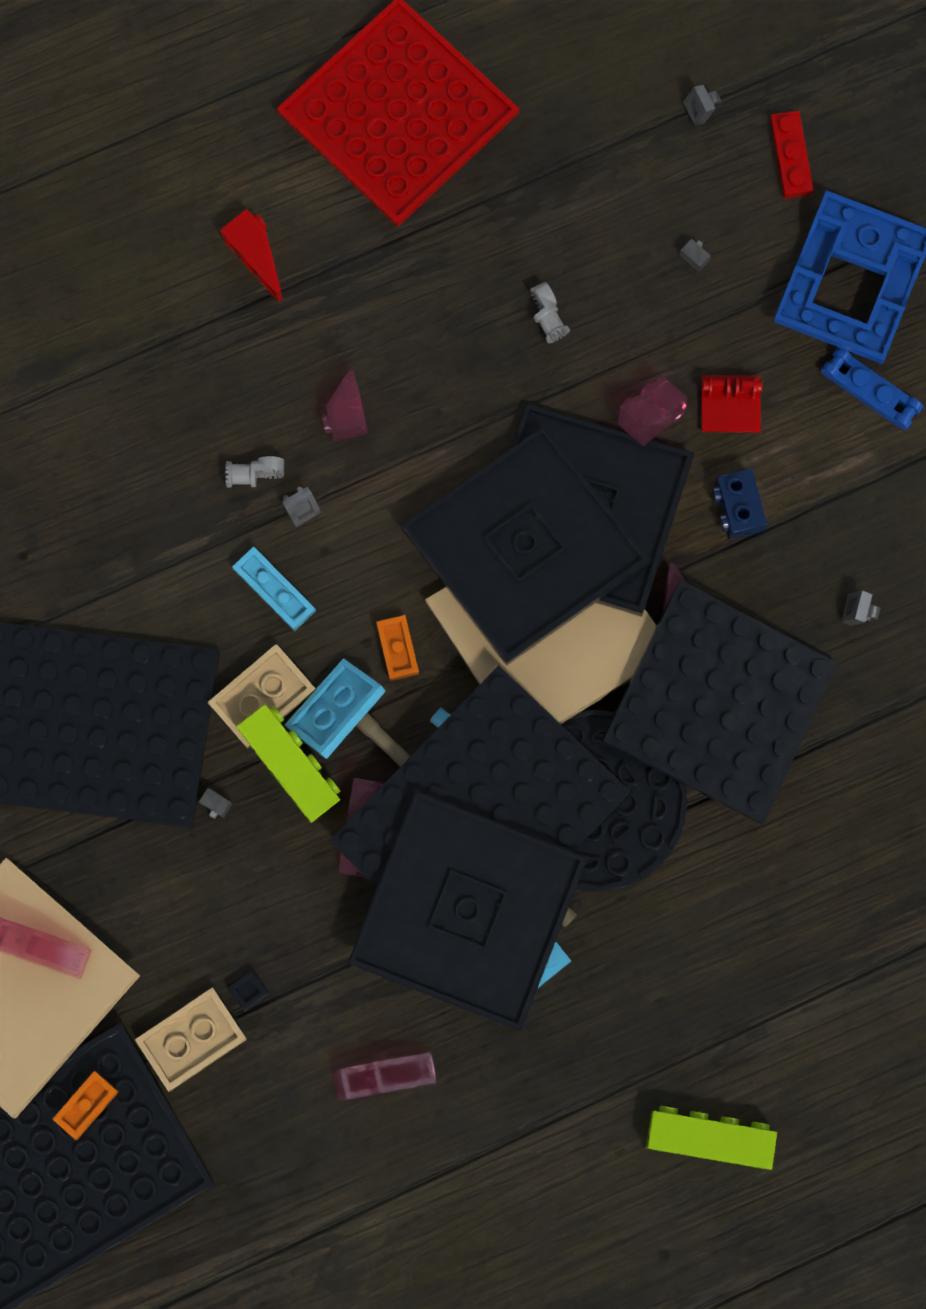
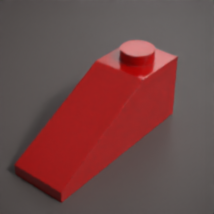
[220,209,283,303]

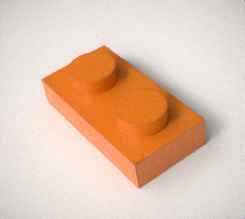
[376,615,419,681]
[53,1071,119,1140]

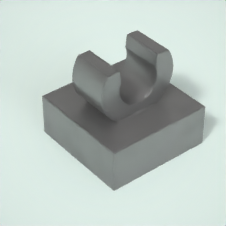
[683,85,721,126]
[282,487,321,527]
[841,591,881,626]

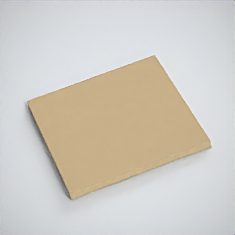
[425,587,656,724]
[0,858,140,1119]

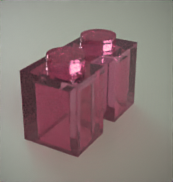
[618,376,688,446]

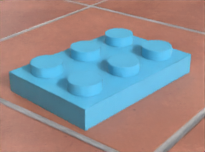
[284,658,386,759]

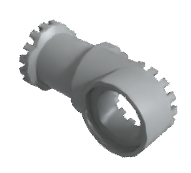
[530,282,570,344]
[225,456,284,488]

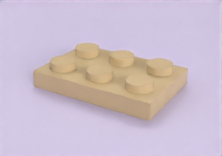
[208,644,316,749]
[135,987,247,1092]

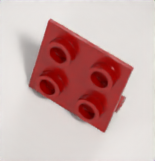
[702,375,762,433]

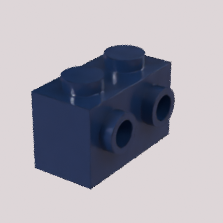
[712,469,767,539]

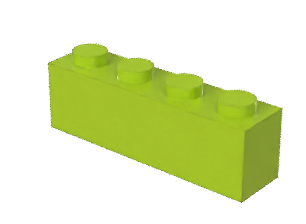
[236,704,341,823]
[646,1106,777,1170]

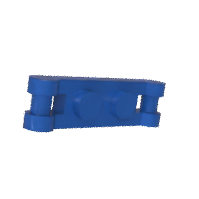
[821,347,924,431]

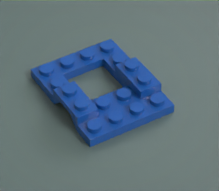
[773,190,926,364]

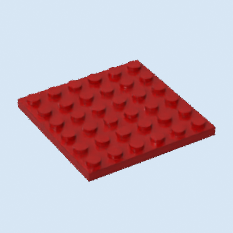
[277,0,520,228]

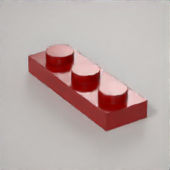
[770,111,814,199]

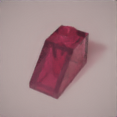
[322,371,368,442]

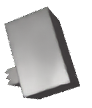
[680,239,711,272]
[199,788,232,819]

